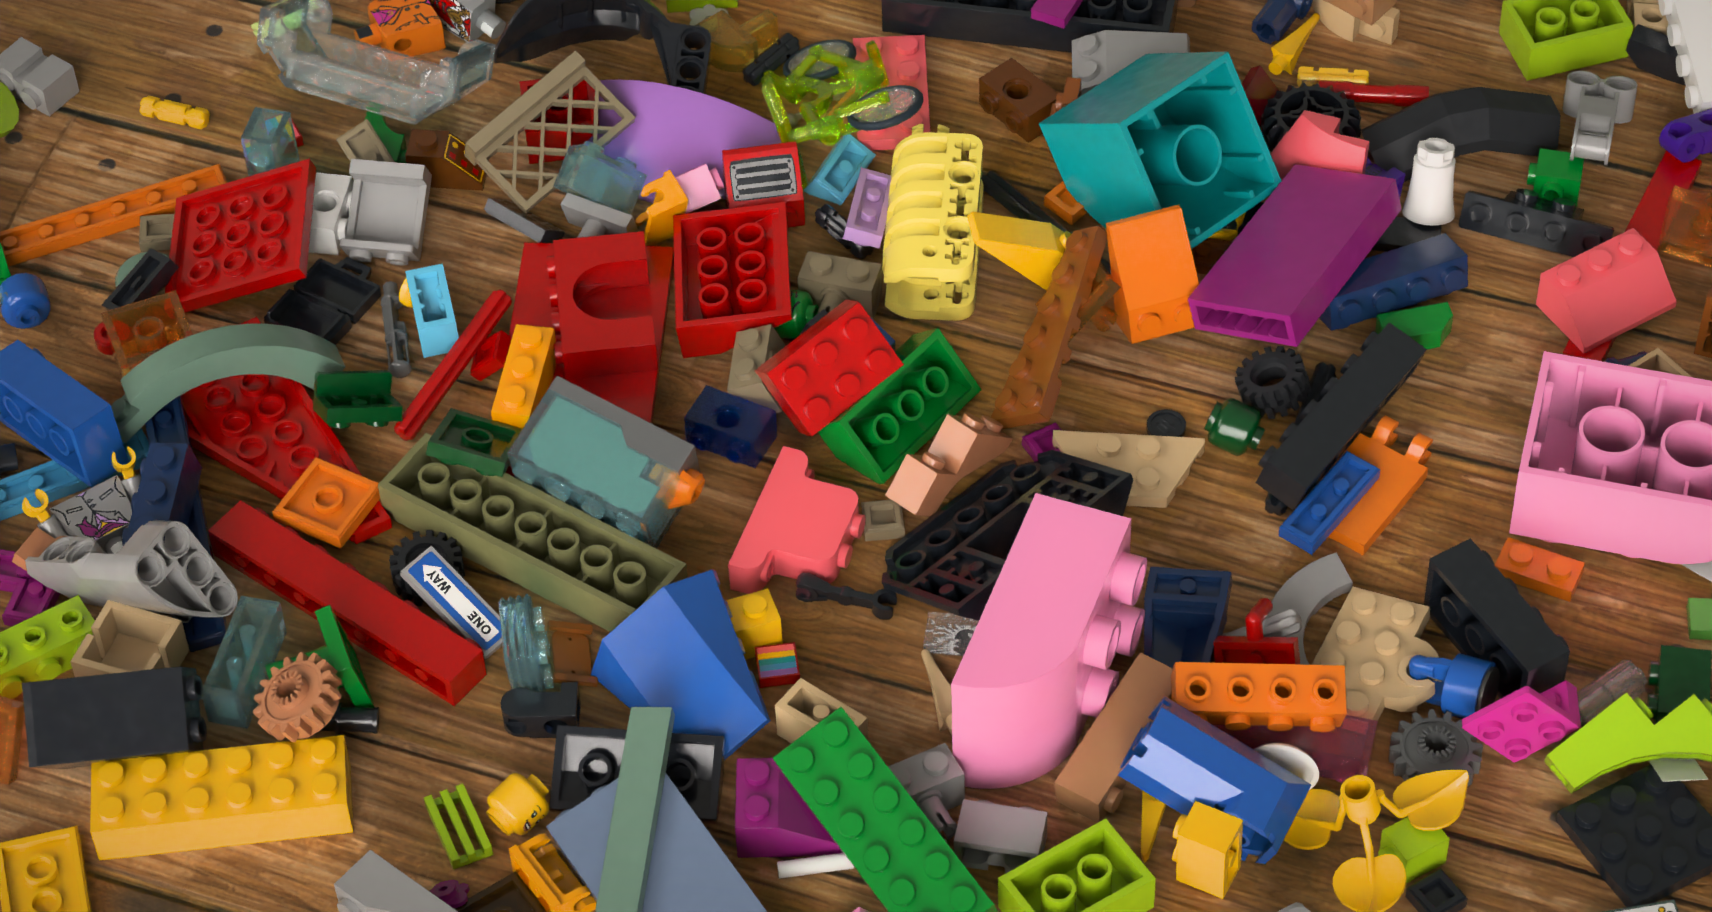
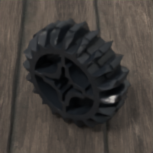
[1261,82,1361,152]

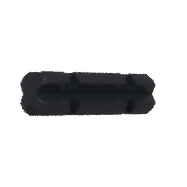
[742,33,800,86]
[815,204,873,260]

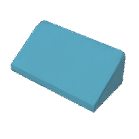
[803,132,876,206]

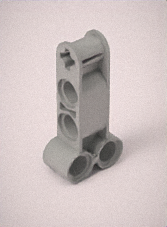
[1562,71,1638,166]

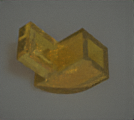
[696,9,779,72]

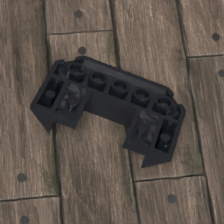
[882,450,1133,621]

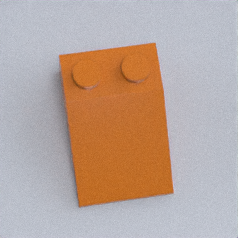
[1106,204,1199,344]

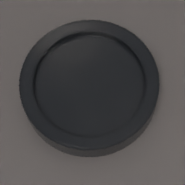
[1146,409,1186,437]

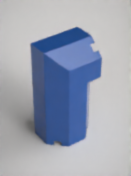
[1118,696,1311,864]

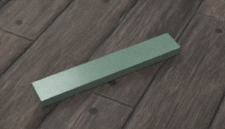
[595,707,675,912]

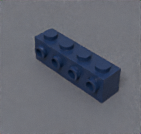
[1319,233,1468,331]
[122,442,202,573]

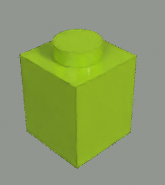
[1378,817,1450,883]

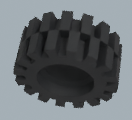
[1235,346,1311,419]
[389,530,465,607]

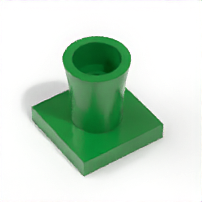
[265,605,375,708]

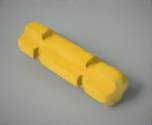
[1297,66,1369,87]
[140,96,210,129]

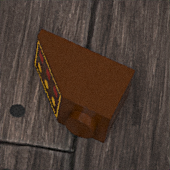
[405,129,489,191]

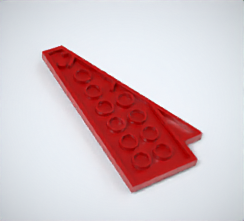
[182,317,392,544]

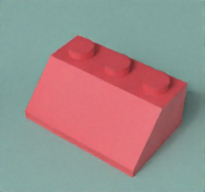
[1536,228,1677,353]

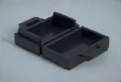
[264,257,381,345]

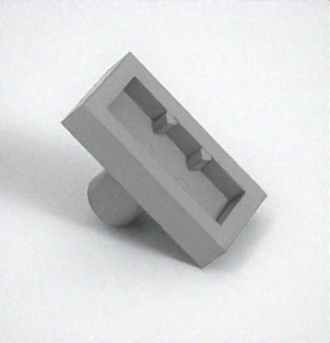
[560,192,639,238]

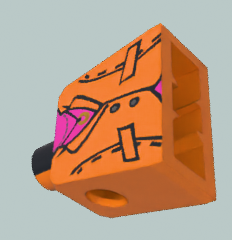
[354,0,446,61]

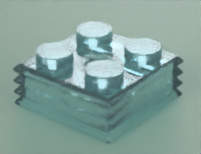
[499,593,554,692]

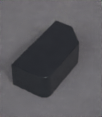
[1626,24,1686,86]

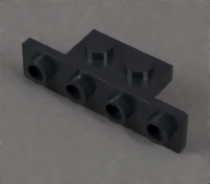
[1459,189,1614,257]

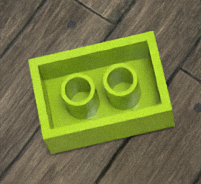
[1499,0,1633,81]
[998,818,1156,912]

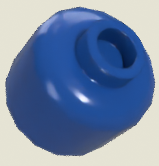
[0,273,51,329]

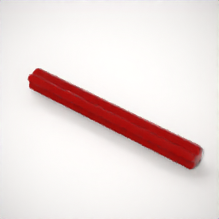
[394,289,512,441]

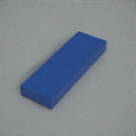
[1279,451,1380,555]

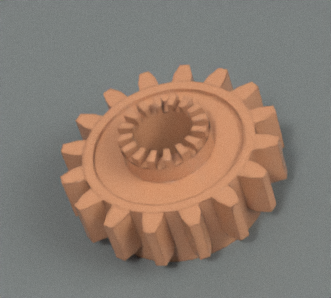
[253,652,342,742]

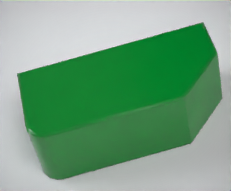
[1375,302,1453,349]

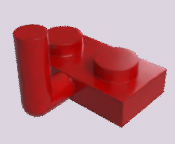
[1213,598,1300,664]

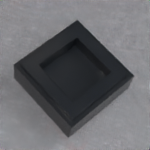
[1405,868,1468,912]

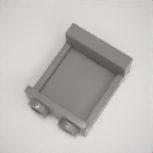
[339,159,432,265]

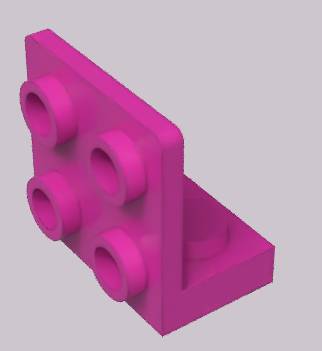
[1462,680,1581,763]

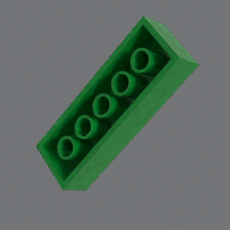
[773,707,998,912]

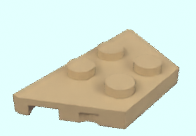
[1052,430,1205,508]

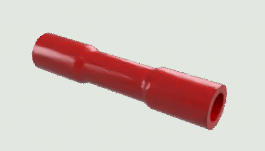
[1318,80,1429,107]

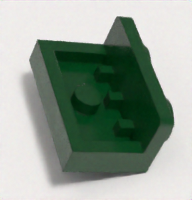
[313,370,403,428]

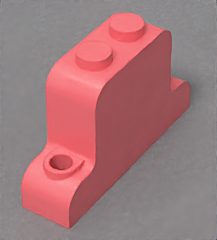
[728,446,866,594]

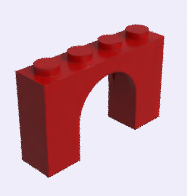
[547,231,658,379]

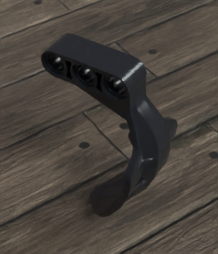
[493,0,711,94]

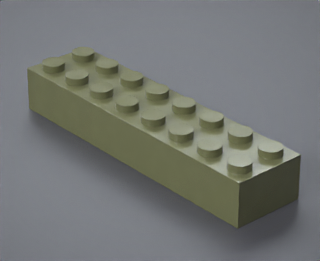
[378,433,688,632]

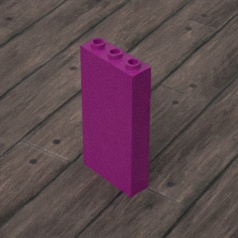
[1188,164,1402,347]

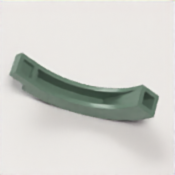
[111,324,346,444]

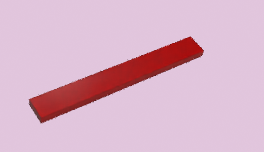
[1563,151,1702,362]

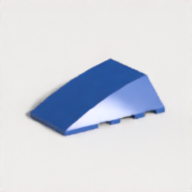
[591,569,771,760]

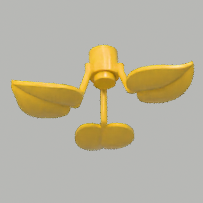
[1284,770,1469,912]

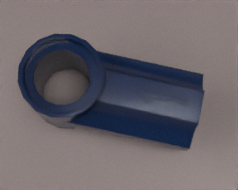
[1252,0,1313,44]

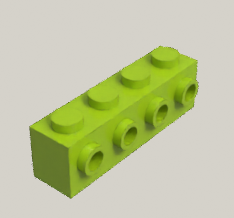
[0,595,95,703]

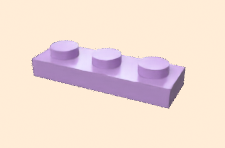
[843,167,891,249]

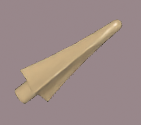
[921,649,952,735]

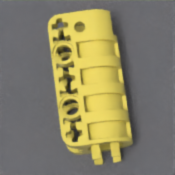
[882,124,984,321]

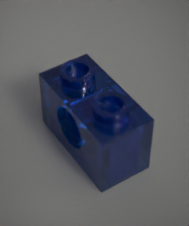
[684,385,777,469]

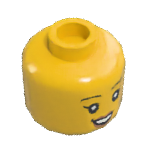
[486,773,549,836]

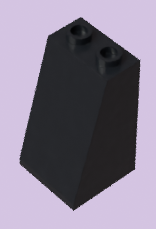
[22,666,207,769]

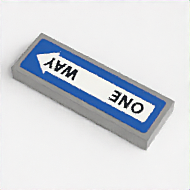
[400,546,515,661]

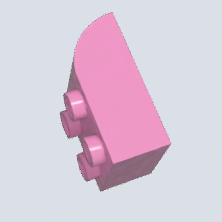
[1509,351,1712,564]
[951,493,1147,789]

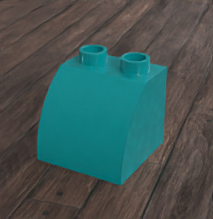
[1039,52,1281,249]

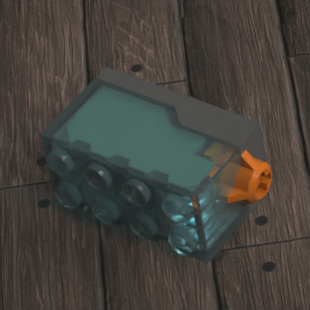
[507,376,705,549]

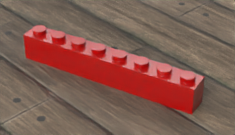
[208,500,487,707]

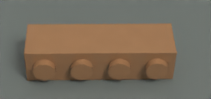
[1054,652,1173,823]

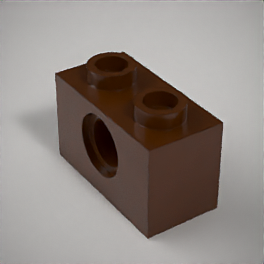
[979,58,1057,143]

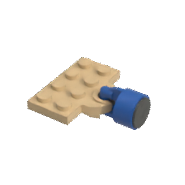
[1312,586,1500,738]

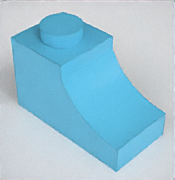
[405,263,459,358]

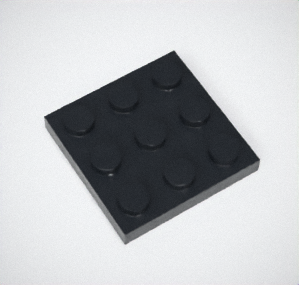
[1556,764,1712,910]

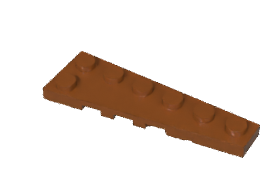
[991,225,1107,429]

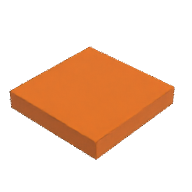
[272,457,380,548]

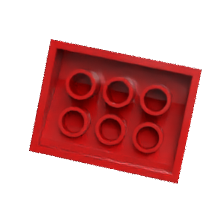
[673,202,792,358]

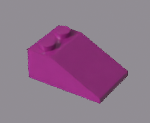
[735,758,843,858]

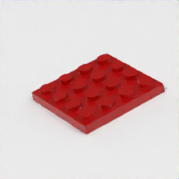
[163,158,316,317]

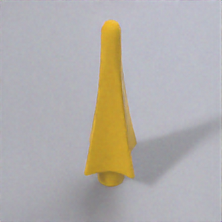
[1269,13,1320,75]

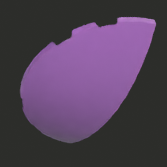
[584,79,793,203]

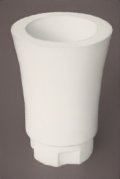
[1402,138,1456,226]

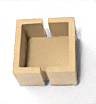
[70,600,189,677]

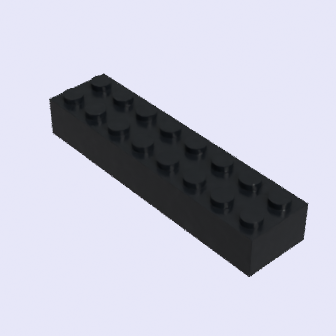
[881,0,1178,53]

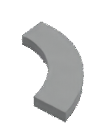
[1266,552,1353,665]

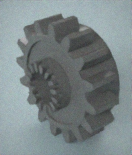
[1388,709,1483,786]

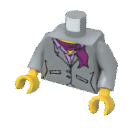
[22,446,141,554]

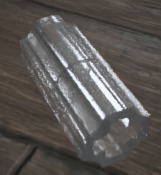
[1576,660,1647,732]

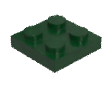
[426,408,526,477]

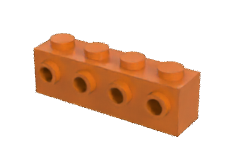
[1171,662,1347,732]

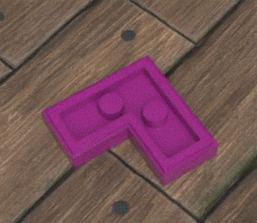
[0,549,61,626]

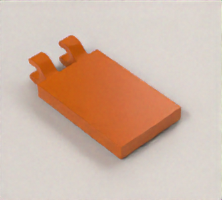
[1318,415,1433,555]

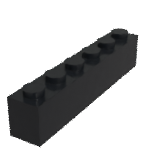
[1255,323,1427,510]

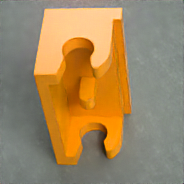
[635,170,689,246]
[509,833,597,912]

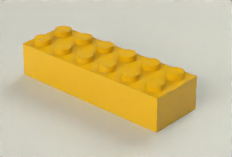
[90,735,353,861]

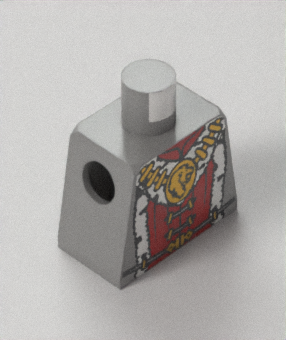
[429,0,506,43]

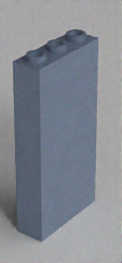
[546,773,767,912]

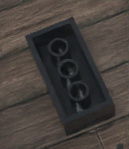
[1424,538,1570,699]

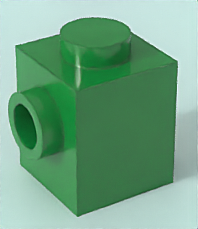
[1527,148,1584,207]

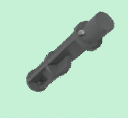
[381,281,412,378]

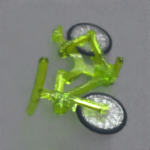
[761,40,923,190]

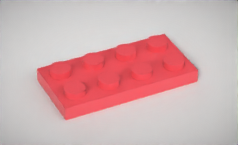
[853,35,930,151]

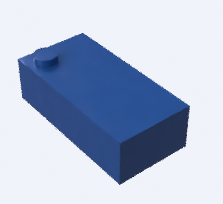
[0,340,129,488]

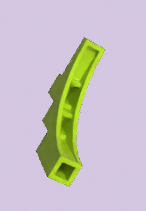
[1544,692,1712,794]

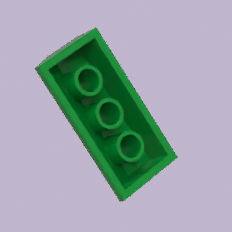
[818,328,982,485]

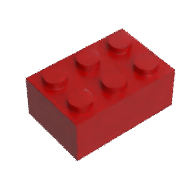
[754,299,904,437]

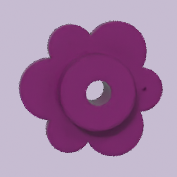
[429,880,470,908]

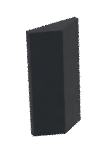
[549,725,725,821]

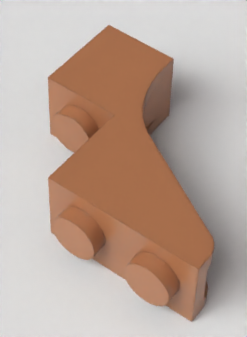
[885,412,1013,517]

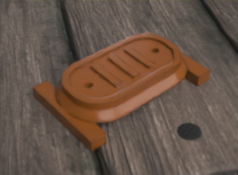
[548,620,598,687]

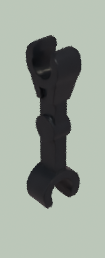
[796,573,897,620]

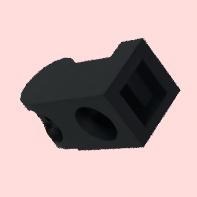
[500,682,581,738]

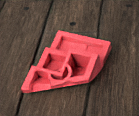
[1270,110,1370,181]

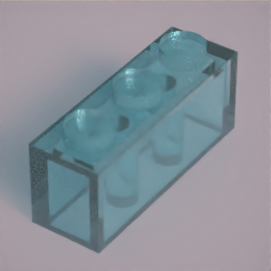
[202,596,287,729]

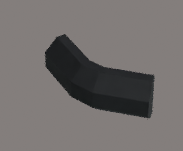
[1361,87,1561,182]

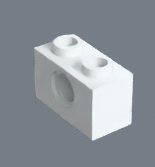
[309,172,353,255]

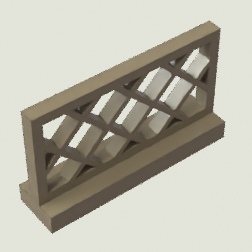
[464,50,636,214]

